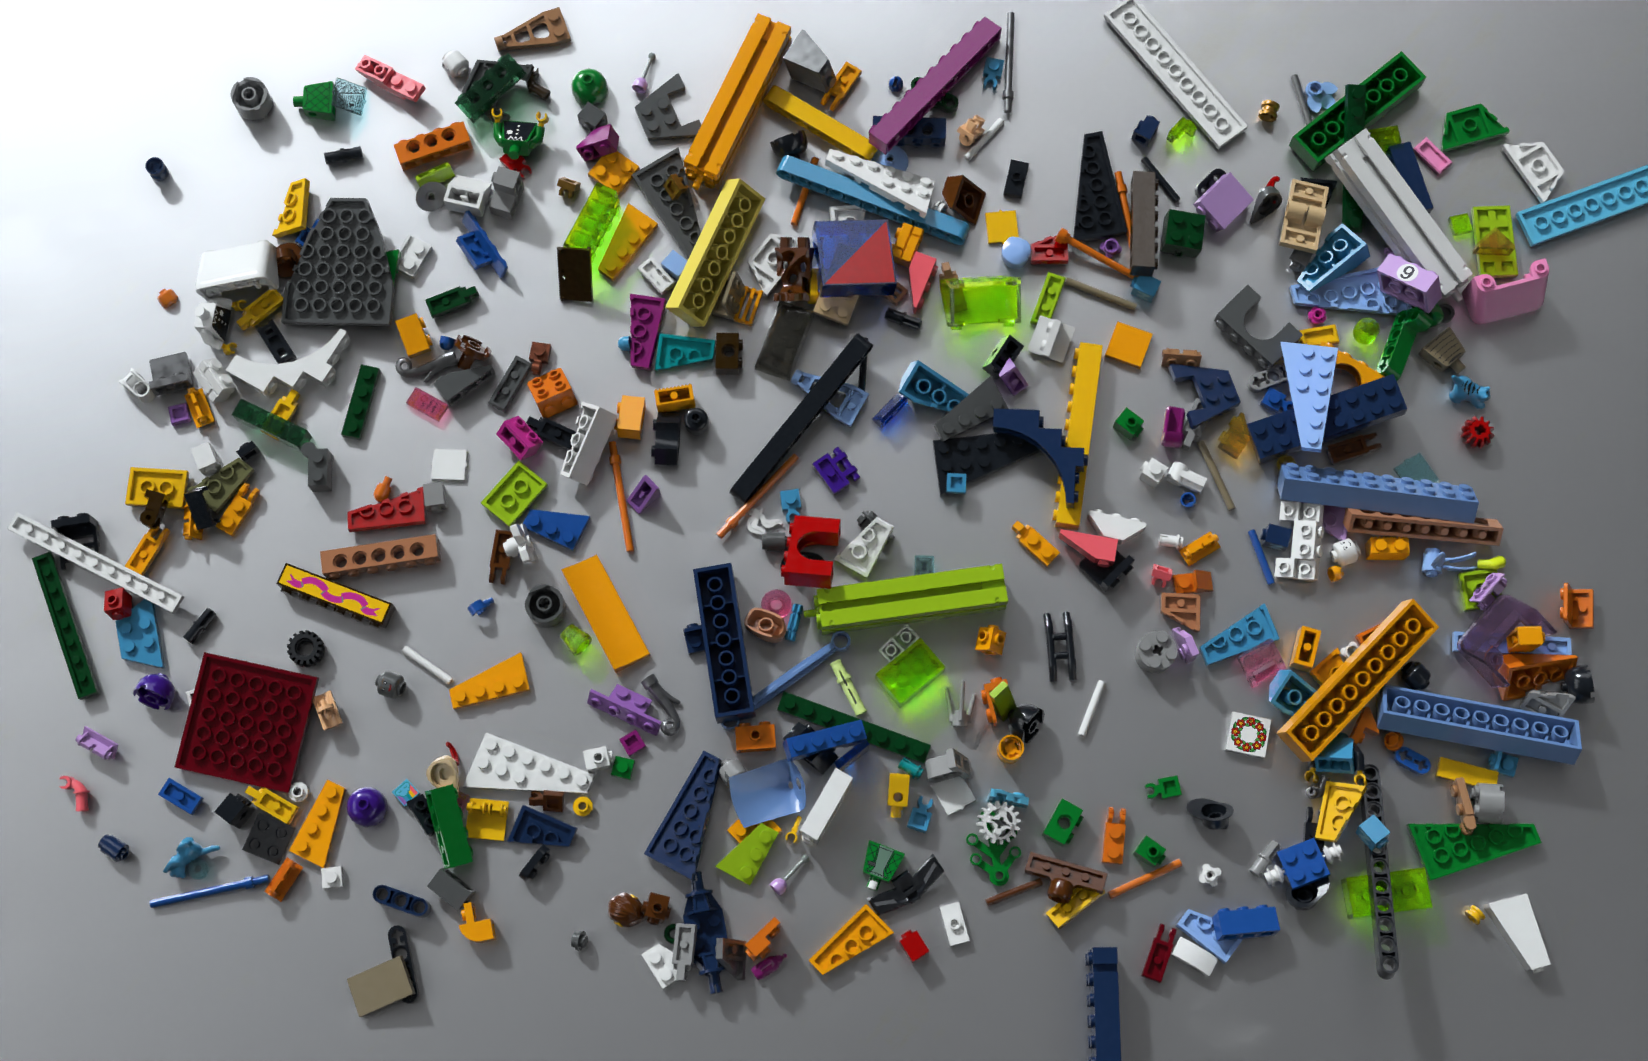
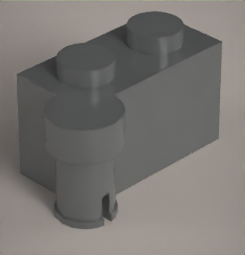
[301,442,333,492]

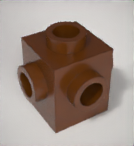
[641,892,671,925]

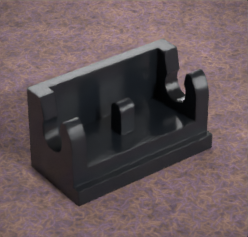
[184,486,221,530]

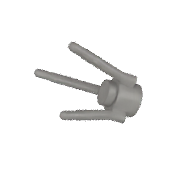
[945,680,976,727]

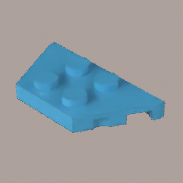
[115,599,165,668]

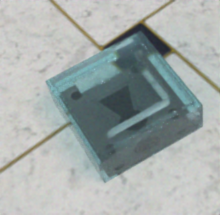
[914,555,934,576]

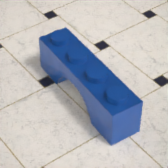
[783,720,867,762]

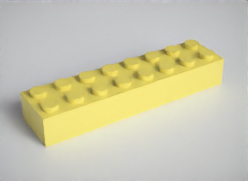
[665,179,765,327]

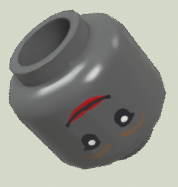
[375,671,406,699]

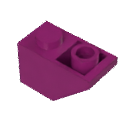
[576,124,619,162]

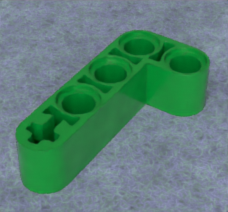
[1377,307,1433,381]

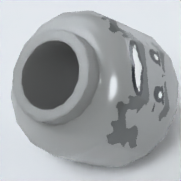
[719,759,747,788]

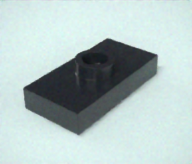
[1003,159,1029,199]

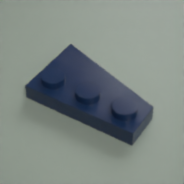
[507,805,578,847]

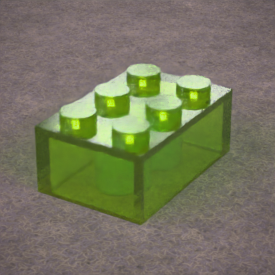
[875,637,946,708]

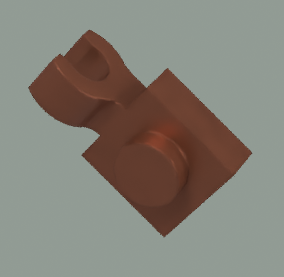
[529,342,551,376]

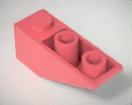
[908,251,938,314]

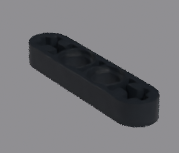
[388,925,419,1004]

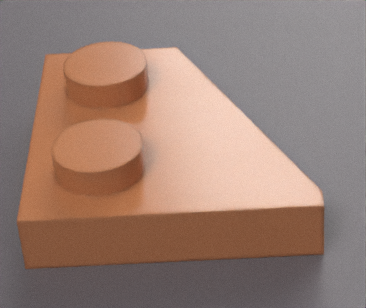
[1160,593,1200,632]

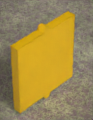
[985,210,1019,245]

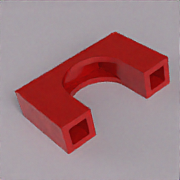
[781,515,841,589]

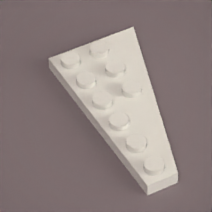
[825,149,935,219]

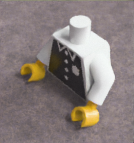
[194,297,247,355]

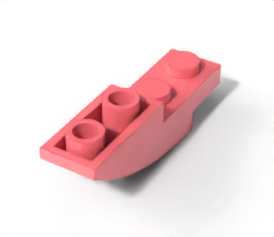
[355,55,426,103]

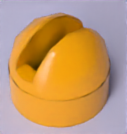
[1327,566,1344,582]

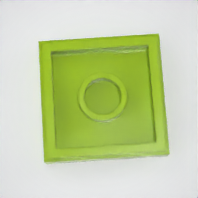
[1457,569,1504,611]

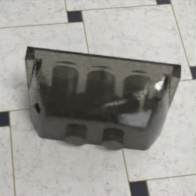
[755,301,815,381]

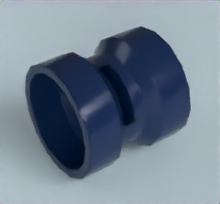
[145,157,169,181]

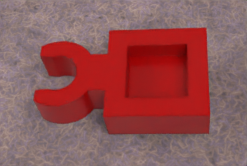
[499,154,532,180]

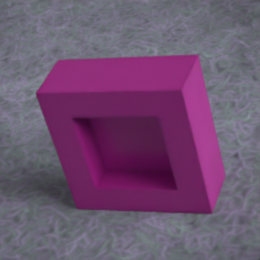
[619,729,646,757]

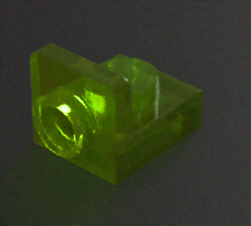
[1167,117,1197,143]

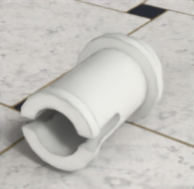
[1159,534,1183,550]

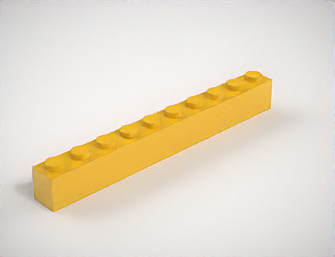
[1052,342,1103,530]

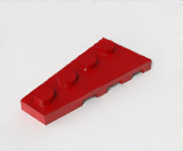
[347,487,426,532]

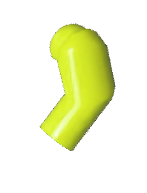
[1477,555,1506,570]

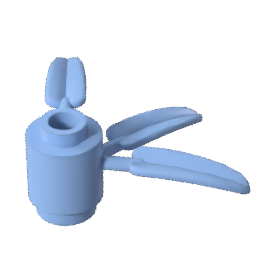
[1422,548,1477,577]

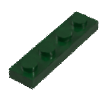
[341,364,381,440]

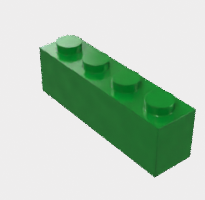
[425,784,473,869]

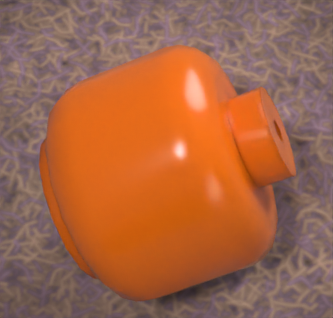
[157,289,178,308]

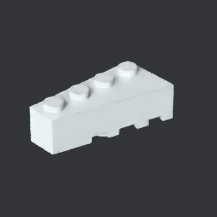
[561,402,618,486]

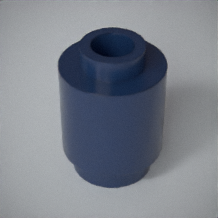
[98,834,129,862]

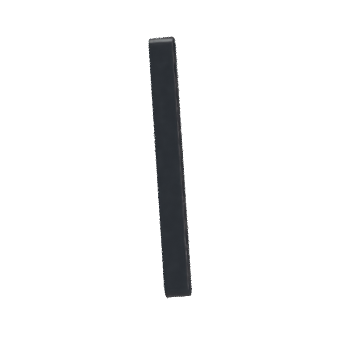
[729,334,873,504]
[1358,764,1399,980]

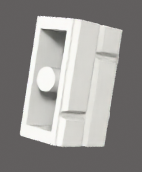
[193,358,236,403]

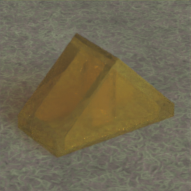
[1472,227,1515,256]

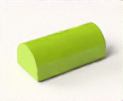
[415,162,455,187]

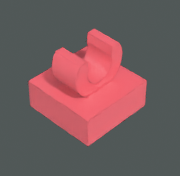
[1151,564,1172,588]

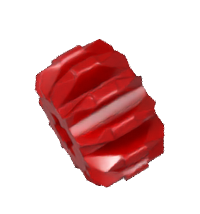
[1461,416,1494,449]

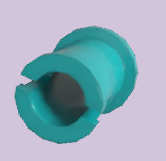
[898,757,924,780]

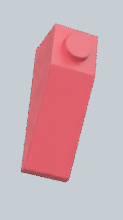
[1058,529,1118,568]

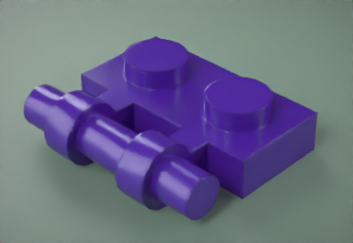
[812,447,860,495]

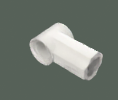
[1166,462,1207,494]

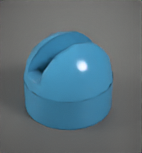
[618,336,631,351]

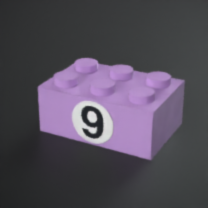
[1377,254,1442,313]

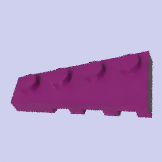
[630,294,667,370]

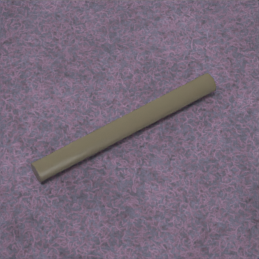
[1065,277,1137,311]
[1197,440,1235,511]

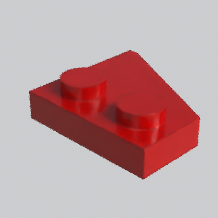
[1030,235,1068,264]

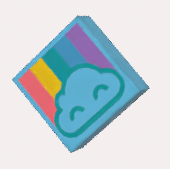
[392,779,420,807]

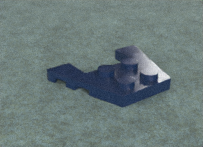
[1168,364,1241,430]

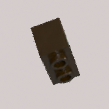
[715,333,743,375]

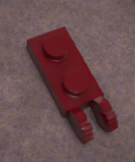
[1141,923,1177,983]

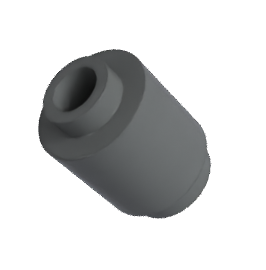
[762,532,789,551]

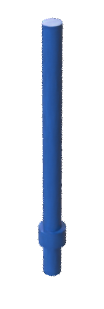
[150,875,270,908]

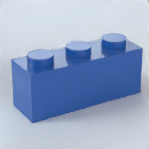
[1212,905,1280,941]

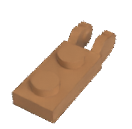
[1450,777,1477,836]

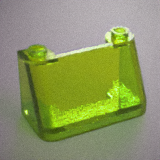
[940,275,1021,330]

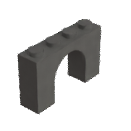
[1214,285,1303,369]

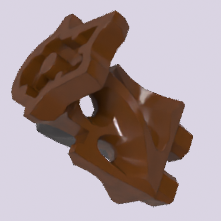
[774,237,814,301]

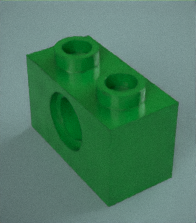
[1042,798,1084,847]

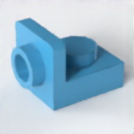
[1488,751,1519,777]

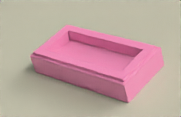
[1413,137,1453,176]

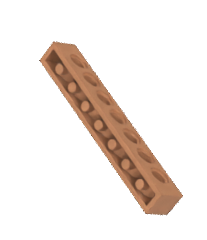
[1343,508,1504,546]

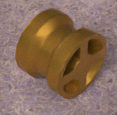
[1258,100,1280,122]

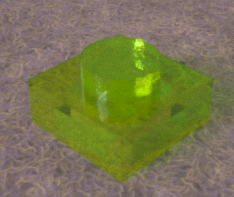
[1448,213,1473,236]

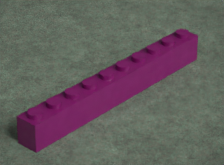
[868,17,1002,155]

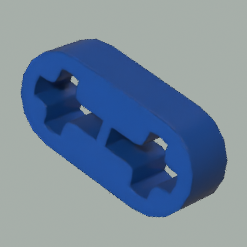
[1393,746,1431,775]

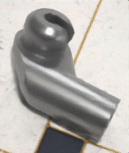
[1306,774,1331,799]

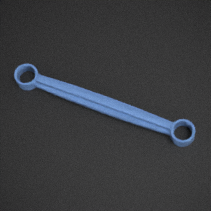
[721,631,851,731]

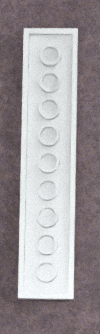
[1104,0,1248,150]

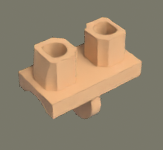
[957,115,985,146]
[313,690,343,731]

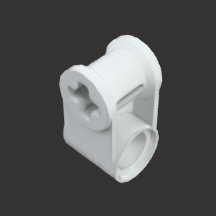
[118,368,156,403]

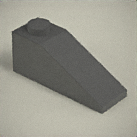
[434,365,495,406]

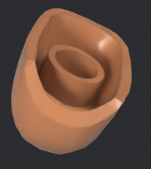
[744,608,786,643]

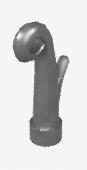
[395,350,458,383]
[641,674,680,736]

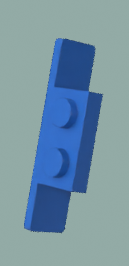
[456,210,508,278]

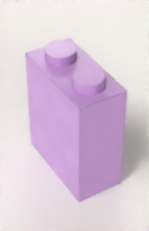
[1193,172,1254,232]

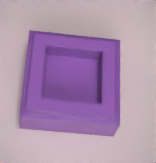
[168,402,192,426]

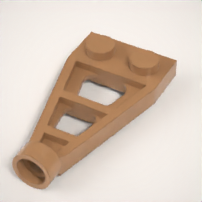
[494,7,571,52]

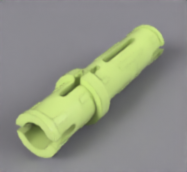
[830,659,867,717]

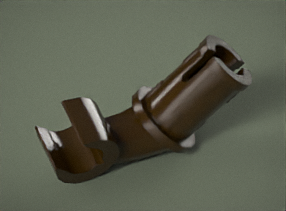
[526,64,551,101]

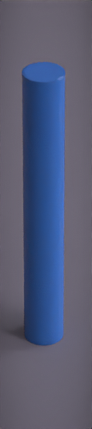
[1248,529,1275,585]

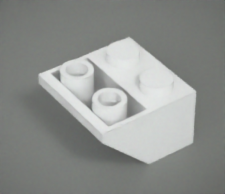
[443,175,492,217]

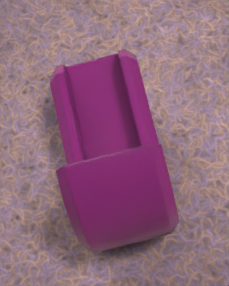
[1161,406,1185,449]

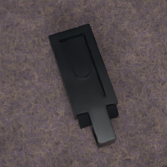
[526,416,576,450]

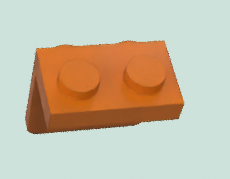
[527,368,578,418]
[1560,583,1594,629]
[981,677,1008,727]

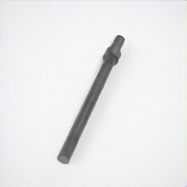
[1002,12,1014,113]

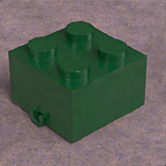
[1160,209,1206,258]

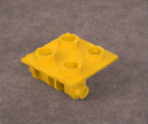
[466,798,509,841]

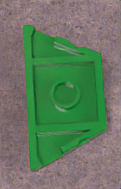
[1441,104,1510,153]

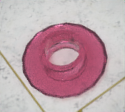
[761,589,792,617]

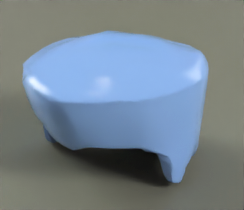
[1001,237,1031,269]

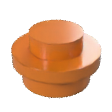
[1384,732,1404,751]

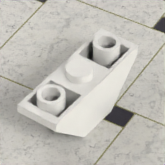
[1087,509,1147,545]

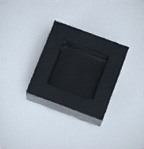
[236,441,261,462]

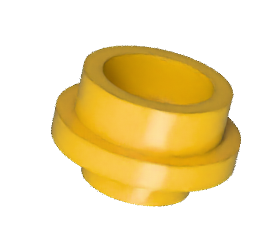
[573,796,593,817]

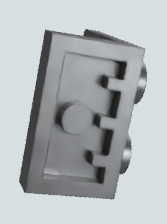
[149,352,193,396]

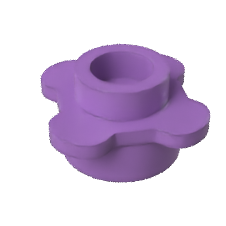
[1100,237,1122,259]

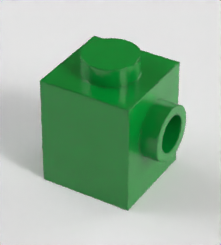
[1113,407,1144,440]
[1133,835,1166,868]

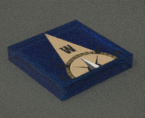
[834,739,870,772]

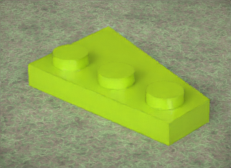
[715,823,779,885]

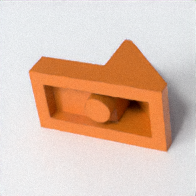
[1172,570,1213,594]
[1349,706,1380,745]

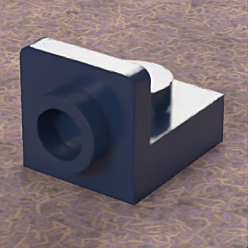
[683,623,705,655]

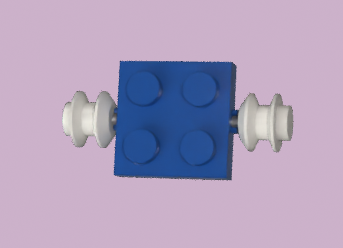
[1264,838,1344,890]

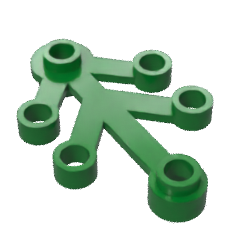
[966,811,1021,886]

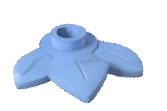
[1305,81,1338,113]

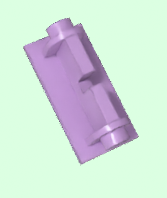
[1469,573,1508,610]
[75,726,118,760]

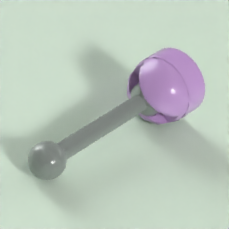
[632,53,655,93]
[769,855,809,896]

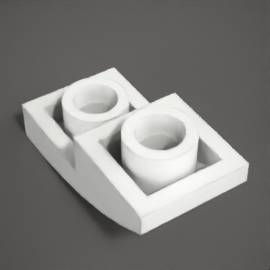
[878,624,921,664]
[1171,937,1218,976]

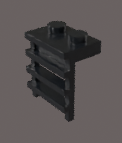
[51,513,100,570]

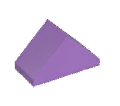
[626,475,661,514]

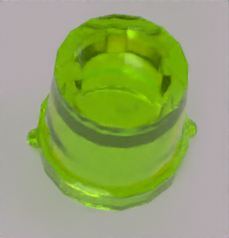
[560,624,592,656]

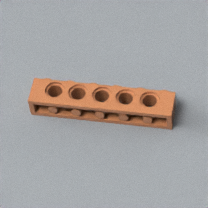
[320,534,441,580]

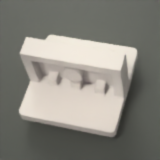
[1028,316,1075,363]

